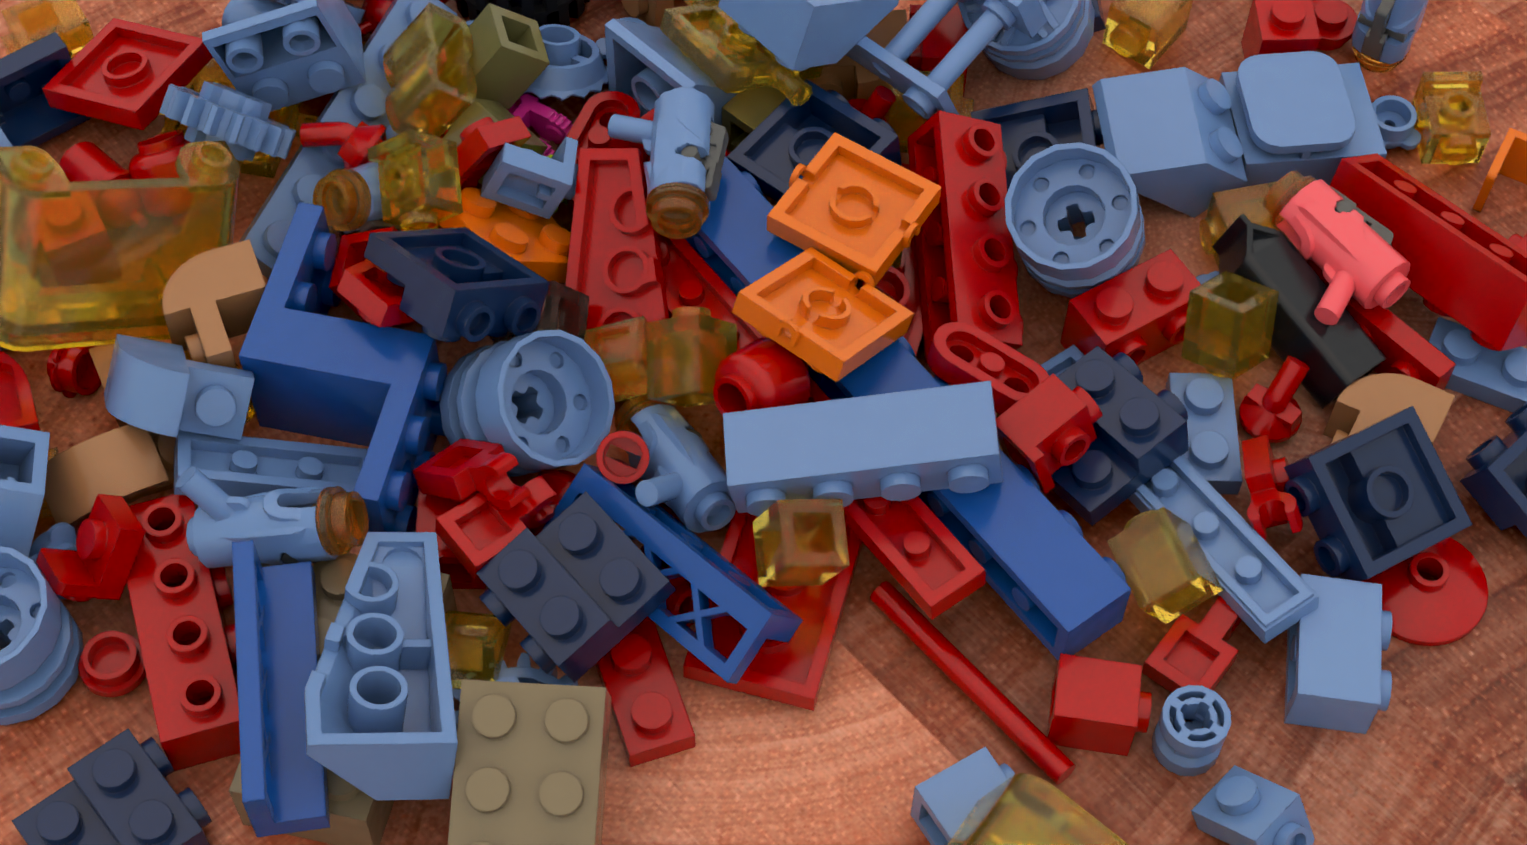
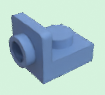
[480,136,578,219]

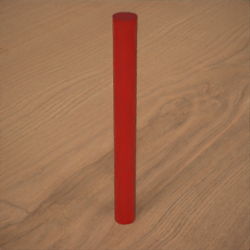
[870,581,1076,785]

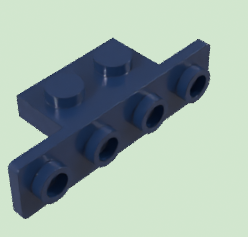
[0,32,92,155]

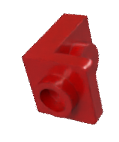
[36,494,146,602]

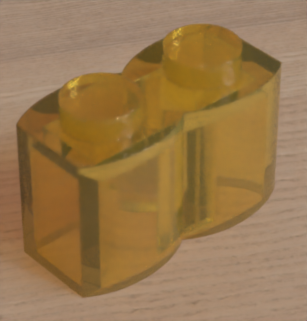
[383,2,477,148]

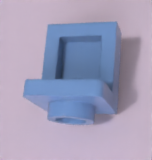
[1191,765,1315,845]

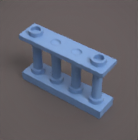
[846,0,1047,120]

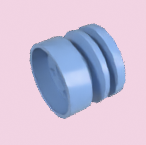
[958,0,1095,80]
[1005,142,1146,298]
[439,330,615,477]
[0,546,84,726]

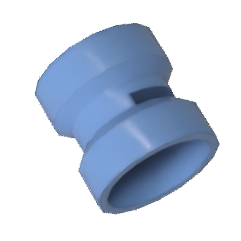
[1152,685,1231,776]

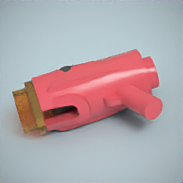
[1263,170,1411,325]

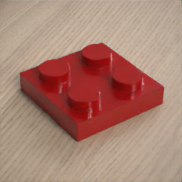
[42,18,213,130]

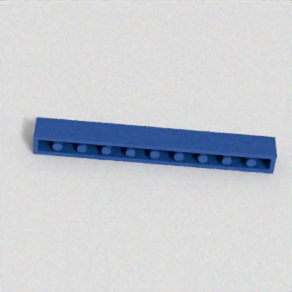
[670,156,1131,660]

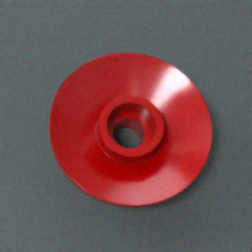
[1363,537,1488,646]

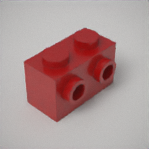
[1060,248,1208,365]

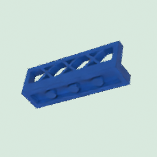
[542,463,803,684]
[232,540,330,837]

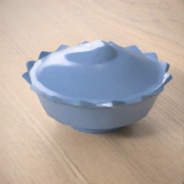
[523,24,608,101]

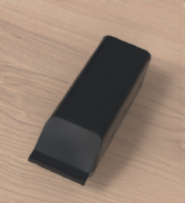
[1212,213,1387,409]

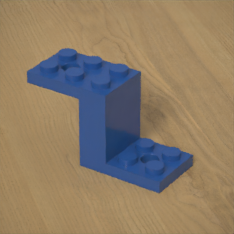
[238,202,447,542]

